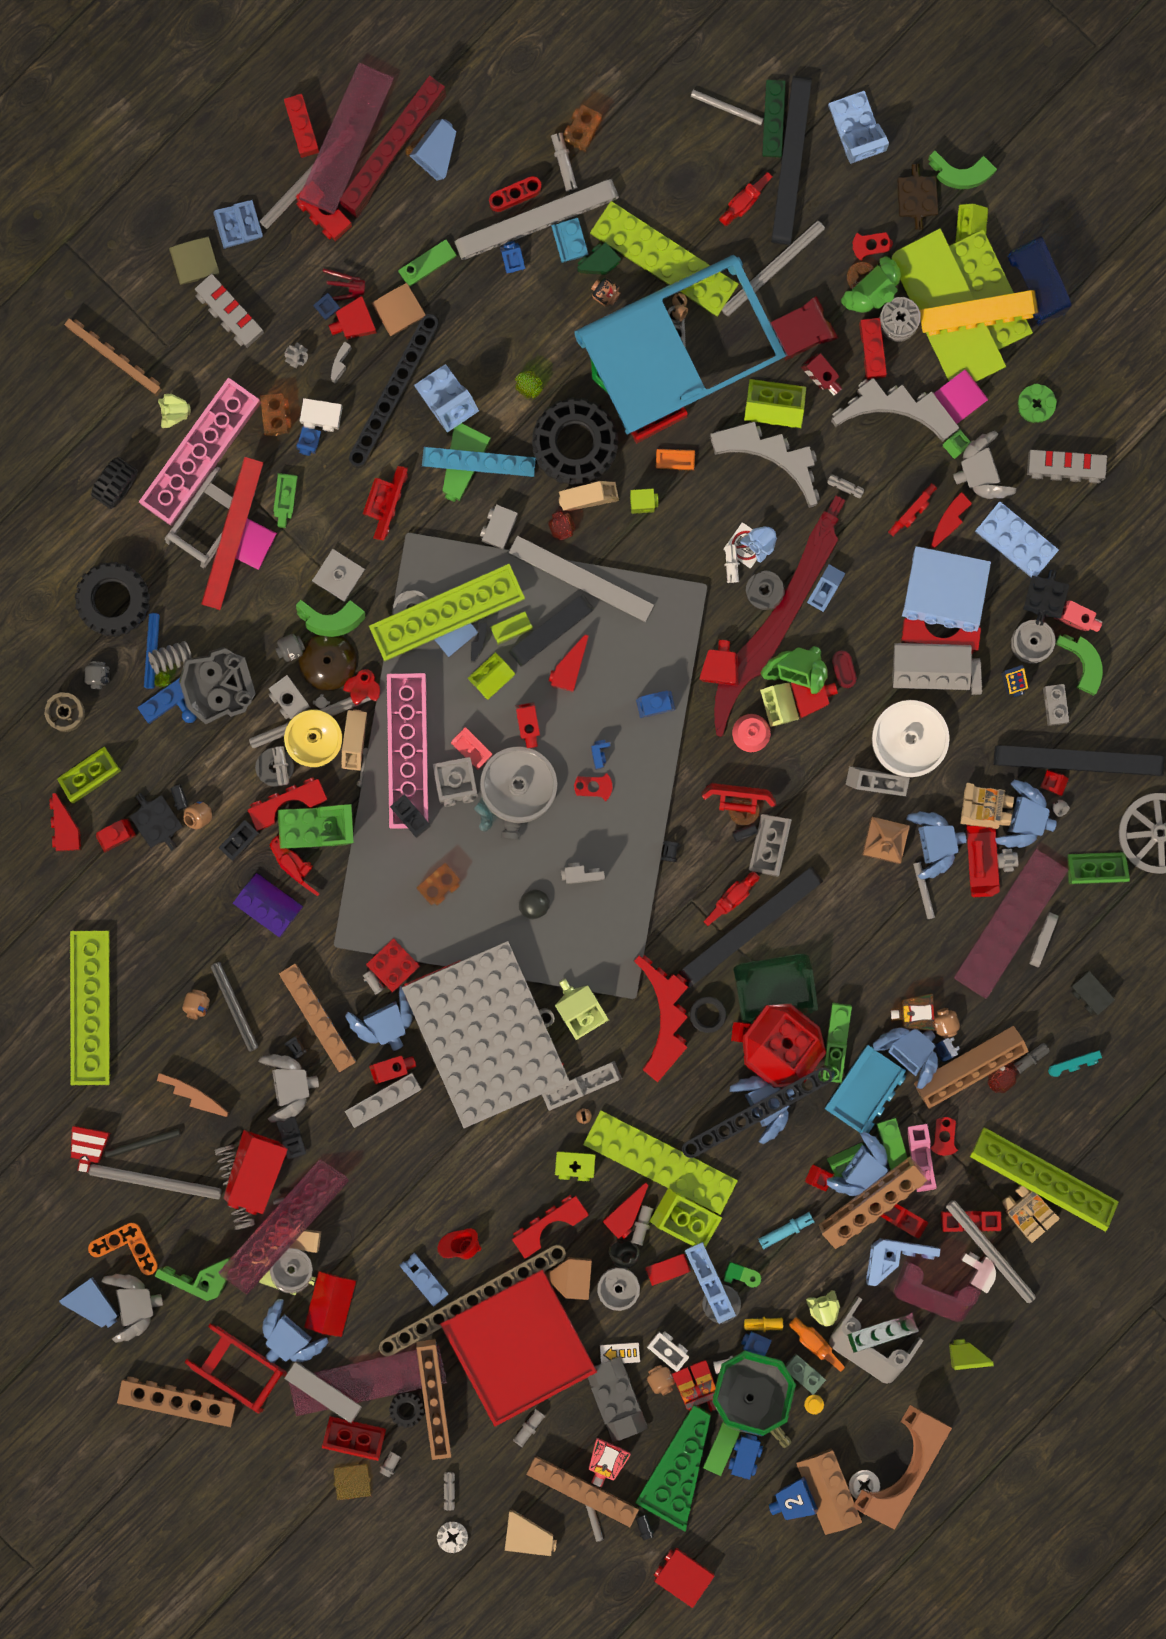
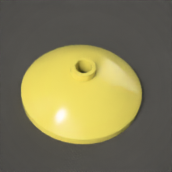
[284,710,342,767]

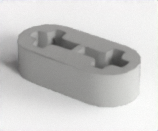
[970,658,982,695]

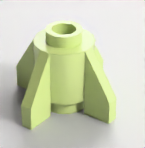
[158,394,190,428]
[806,1290,840,1326]

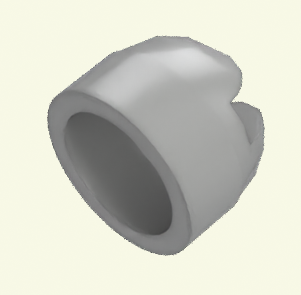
[1053,800,1070,817]

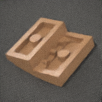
[372,283,425,337]

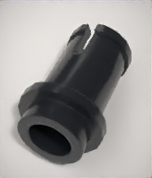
[170,785,189,810]
[732,823,758,843]
[635,1514,654,1540]

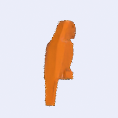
[789,1318,845,1372]

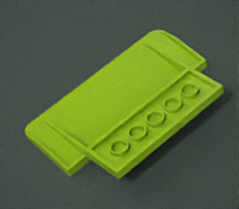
[892,229,1033,382]

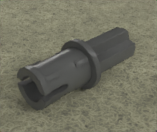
[1013,1043,1050,1074]

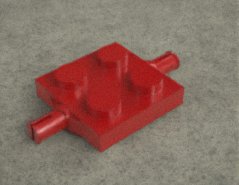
[888,483,937,537]

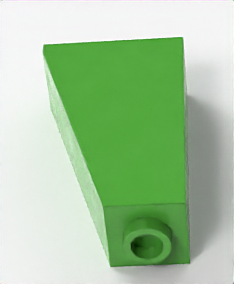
[443,423,491,502]

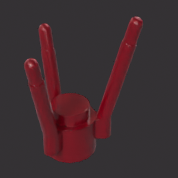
[322,269,365,301]

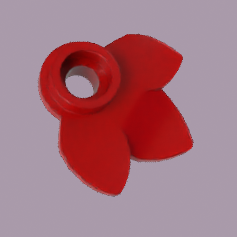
[343,669,380,705]

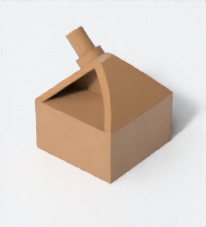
[862,817,909,864]
[544,1257,592,1300]

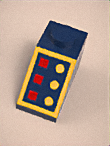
[1001,665,1028,697]

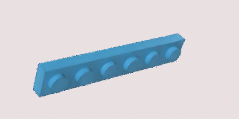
[422,447,536,477]

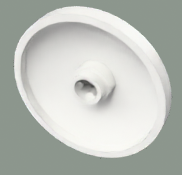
[872,700,949,777]

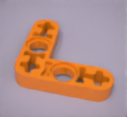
[88,1223,158,1275]

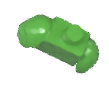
[841,256,901,313]
[761,646,828,694]

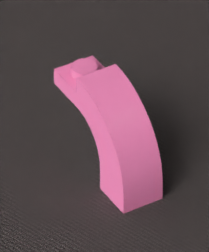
[908,1124,936,1192]

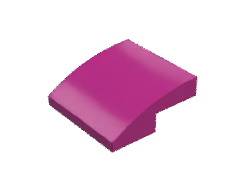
[934,369,989,424]
[236,518,277,570]

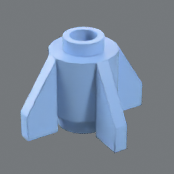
[740,526,777,563]

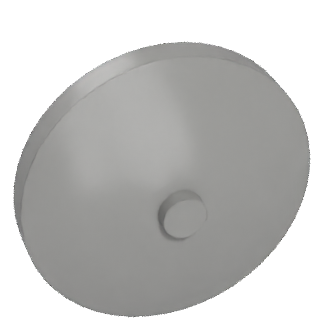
[480,747,557,823]

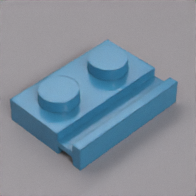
[551,218,588,263]

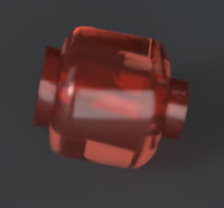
[548,511,576,540]
[987,1066,1016,1093]

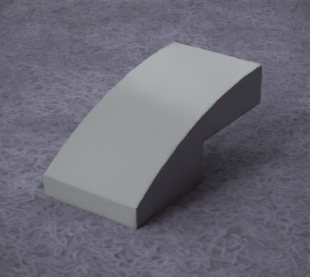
[331,342,352,383]

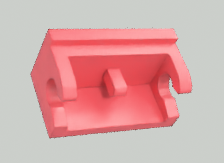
[451,727,493,770]

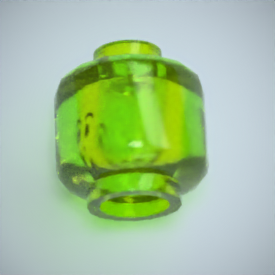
[515,371,544,399]

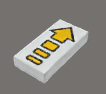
[600,1342,640,1364]

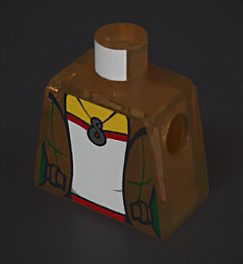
[890,994,935,1030]

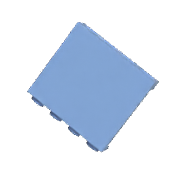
[902,547,991,632]

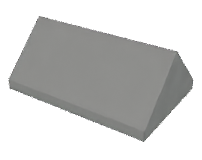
[749,814,791,877]

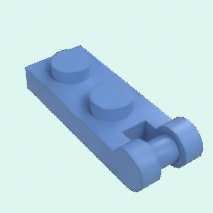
[399,1253,448,1307]

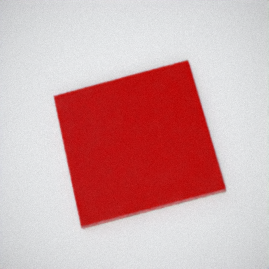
[440,1269,597,1427]

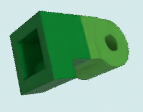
[723,1261,761,1288]

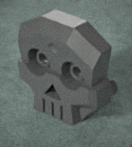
[179,647,256,724]

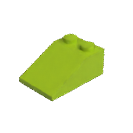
[650,1188,722,1248]

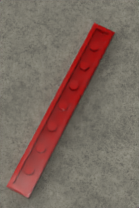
[201,457,263,610]

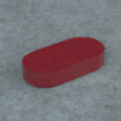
[832,650,857,688]

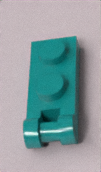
[1048,1050,1102,1077]

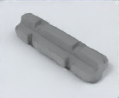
[828,474,864,498]
[444,1472,455,1510]

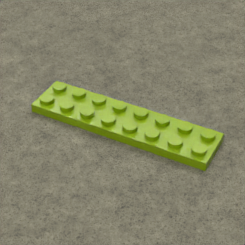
[590,201,739,317]
[369,564,525,661]
[70,931,110,1085]
[583,1111,738,1215]
[970,1127,1119,1232]

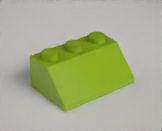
[744,379,806,428]

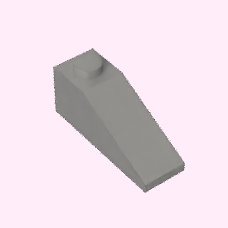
[846,766,910,796]

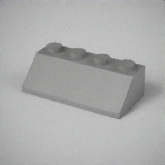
[892,643,972,690]

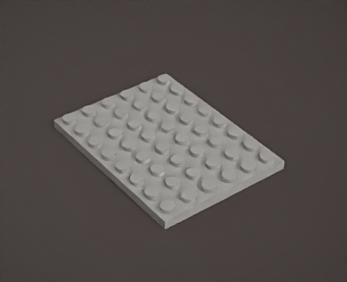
[402,941,570,1128]

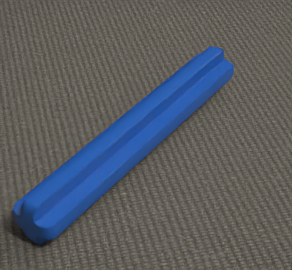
[144,613,160,689]

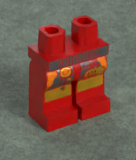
[672,1360,716,1411]

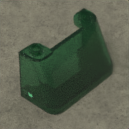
[733,954,818,1023]

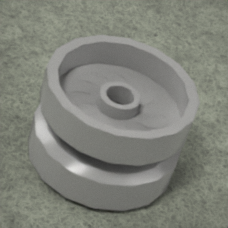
[1011,620,1055,664]
[270,1248,313,1294]
[597,1267,640,1311]

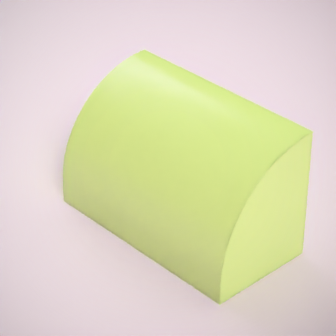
[761,683,799,727]

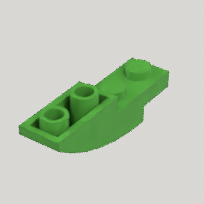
[823,1003,852,1083]

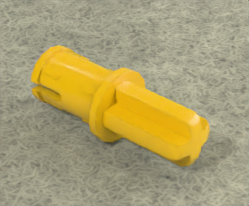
[744,1317,783,1332]

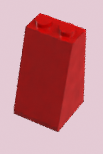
[224,1130,288,1215]

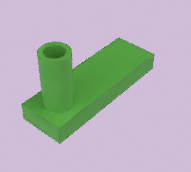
[398,240,457,287]

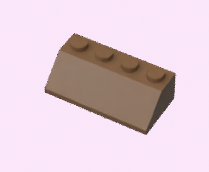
[796,1448,862,1535]

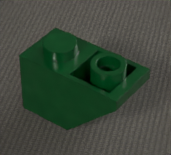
[577,242,621,275]

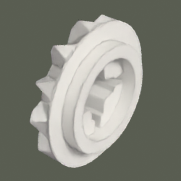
[849,1470,880,1499]
[437,1522,468,1553]

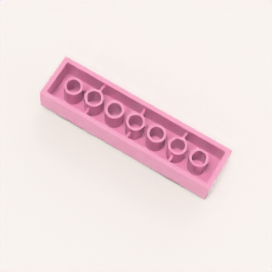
[139,378,261,526]
[387,673,429,829]

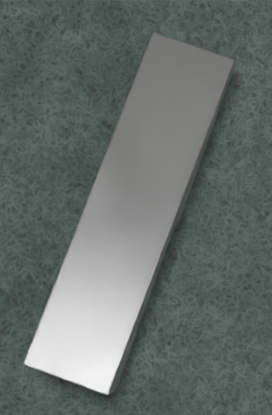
[542,1061,622,1111]
[284,1362,362,1423]

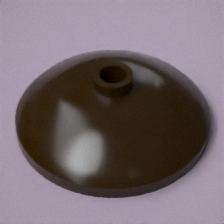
[299,635,357,691]

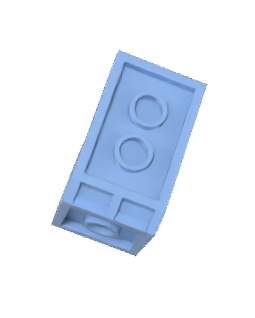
[828,91,889,164]
[414,364,479,432]
[866,1238,940,1286]

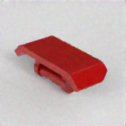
[701,783,776,814]
[967,825,1000,897]

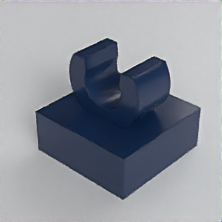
[313,293,340,321]
[934,1038,960,1062]

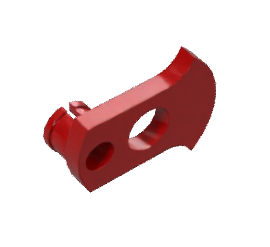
[853,232,893,261]
[574,773,613,802]
[930,1117,958,1156]

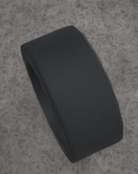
[690,997,726,1033]

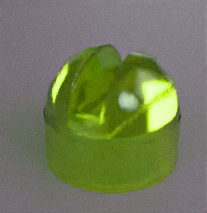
[154,671,170,687]

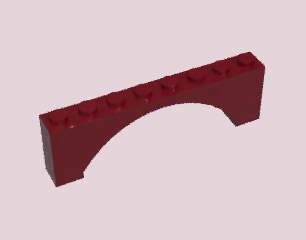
[339,76,446,218]

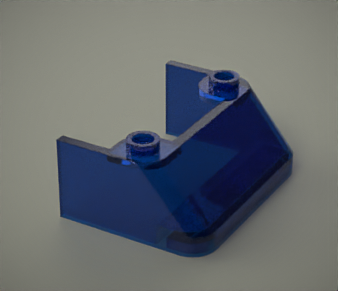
[1008,236,1071,326]

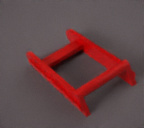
[185,1323,287,1414]

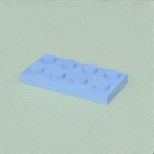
[975,502,1059,578]

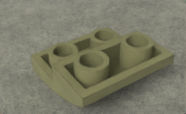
[169,237,219,285]

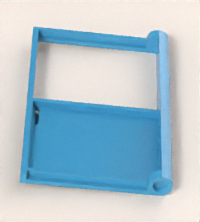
[575,255,786,434]

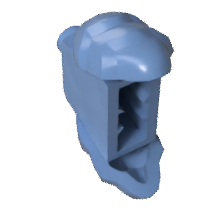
[995,779,1057,848]
[906,811,966,880]
[345,986,414,1051]
[873,1028,938,1089]
[730,1076,794,1144]
[827,1131,888,1196]
[263,1299,328,1363]

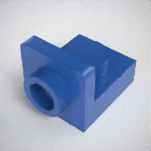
[500,242,525,273]
[296,427,321,456]
[591,740,611,770]
[741,1331,772,1356]

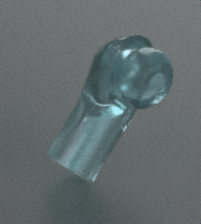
[474,803,493,832]

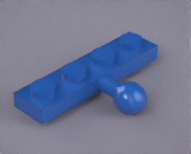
[137,678,197,724]

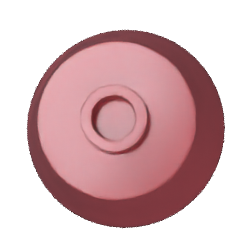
[732,714,771,752]

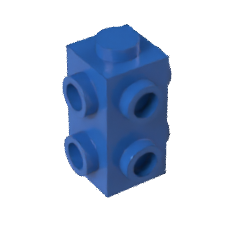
[728,1433,763,1480]

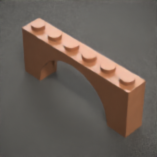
[853,1405,952,1529]

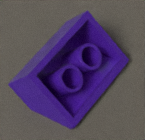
[233,873,303,938]

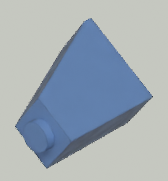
[409,119,456,180]
[60,1277,119,1328]

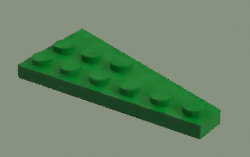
[635,1404,711,1531]

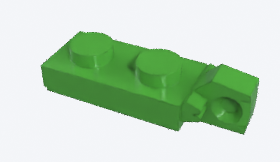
[274,473,298,528]

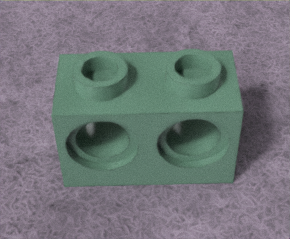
[785,1353,826,1395]

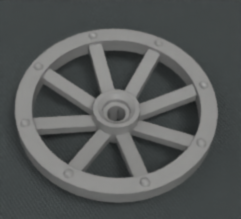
[1119,793,1166,874]

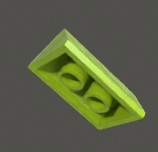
[57,747,121,803]

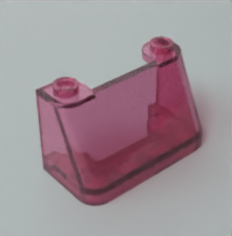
[894,1260,981,1322]

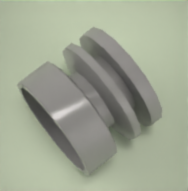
[879,297,921,342]

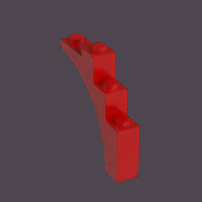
[633,955,688,1082]

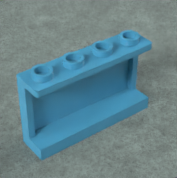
[824,1045,906,1133]

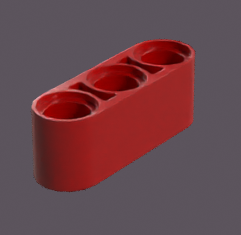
[489,176,541,212]

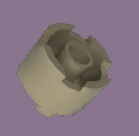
[44,692,85,732]

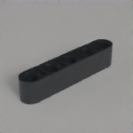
[509,594,594,667]

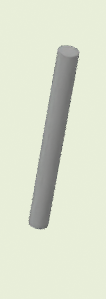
[690,90,764,125]

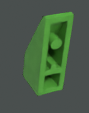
[876,1118,907,1171]

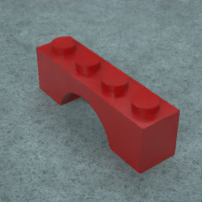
[901,618,981,655]
[248,777,328,831]
[512,1195,589,1258]

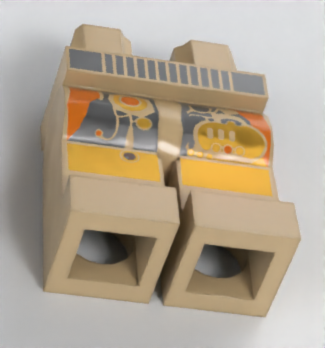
[960,783,1014,829]
[1002,1185,1060,1243]

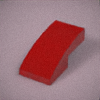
[645,1254,691,1286]

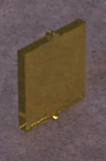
[334,1464,371,1500]

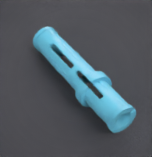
[758,1212,815,1249]

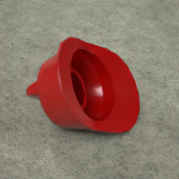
[437,1228,482,1260]

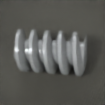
[148,641,191,674]

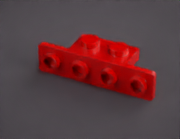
[363,466,408,540]

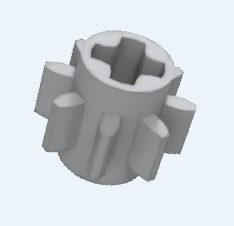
[285,343,308,368]
[997,848,1018,872]

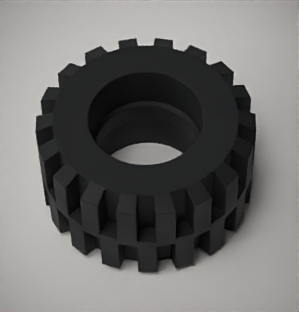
[91,457,138,509]

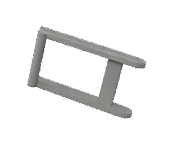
[165,467,255,569]

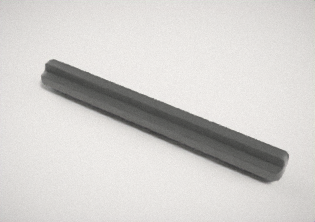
[211,962,258,1051]

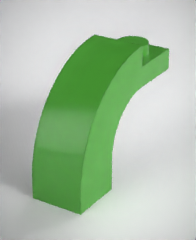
[928,151,997,189]
[296,600,365,637]
[1055,634,1103,696]

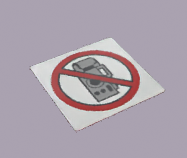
[723,523,757,568]

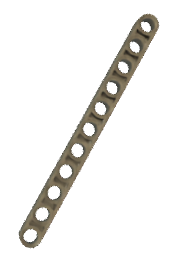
[379,1244,566,1356]

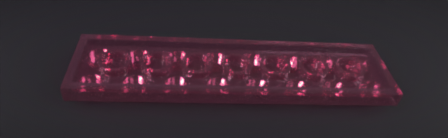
[299,63,394,214]
[954,849,1068,999]
[218,1160,349,1294]
[289,1345,447,1416]

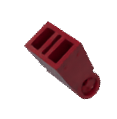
[770,296,838,361]

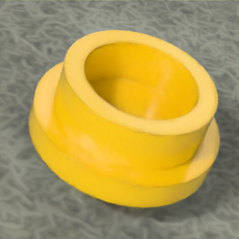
[804,1395,824,1414]

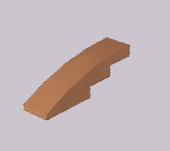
[157,1073,229,1117]

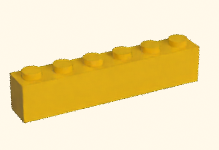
[919,290,1038,336]

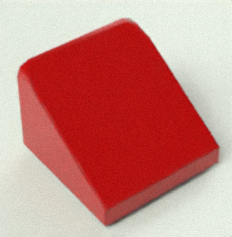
[1040,770,1068,796]
[805,1165,834,1192]

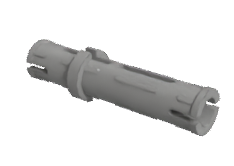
[551,133,577,192]

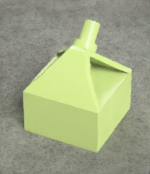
[555,979,609,1040]

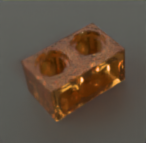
[563,105,602,152]
[260,393,291,436]
[417,863,461,906]

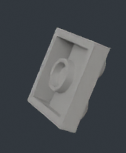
[433,757,478,807]
[561,863,605,884]

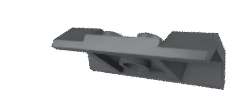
[588,1356,648,1442]

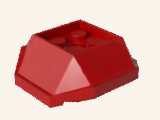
[742,1004,826,1088]

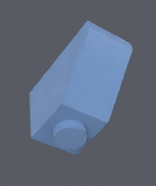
[807,565,845,612]

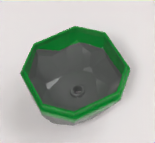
[712,1351,796,1436]

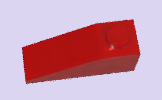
[549,635,589,692]
[603,1182,648,1239]

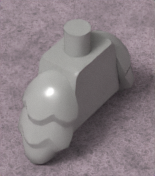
[953,431,1017,499]
[258,1054,319,1123]
[102,1274,163,1343]

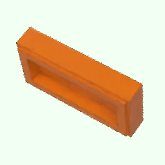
[656,449,695,470]

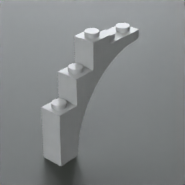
[831,378,959,442]
[710,422,820,508]

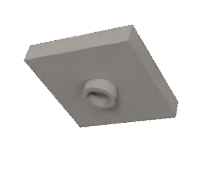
[312,549,365,602]

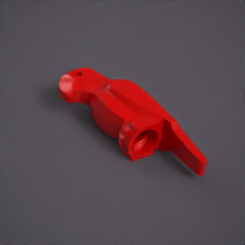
[719,172,773,226]
[270,835,320,896]
[704,871,760,926]

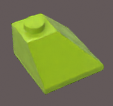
[949,1339,994,1370]

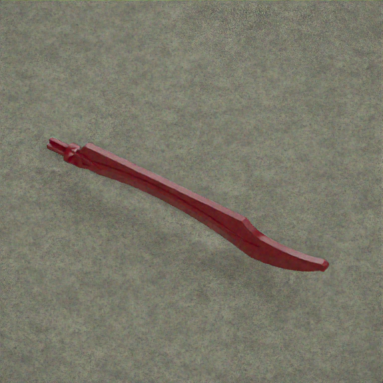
[714,496,845,737]

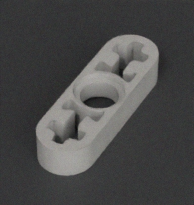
[1029,912,1058,967]

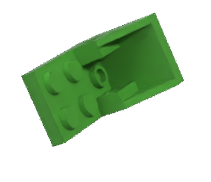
[278,804,354,849]
[155,1257,237,1301]

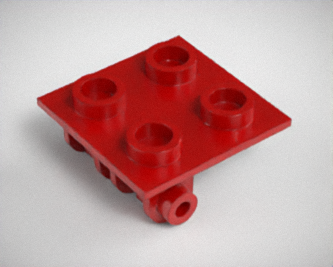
[366,938,420,992]

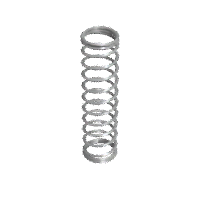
[214,1144,255,1230]

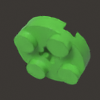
[1018,384,1057,423]

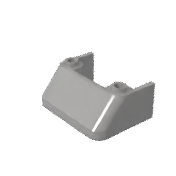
[829,1296,924,1383]

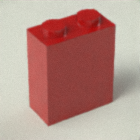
[653,1548,714,1608]

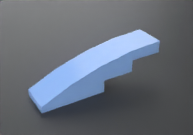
[685,1243,736,1324]

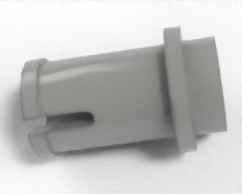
[363,970,385,995]
[380,1451,401,1477]

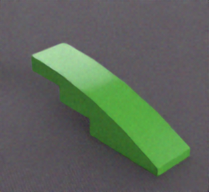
[703,1421,740,1476]

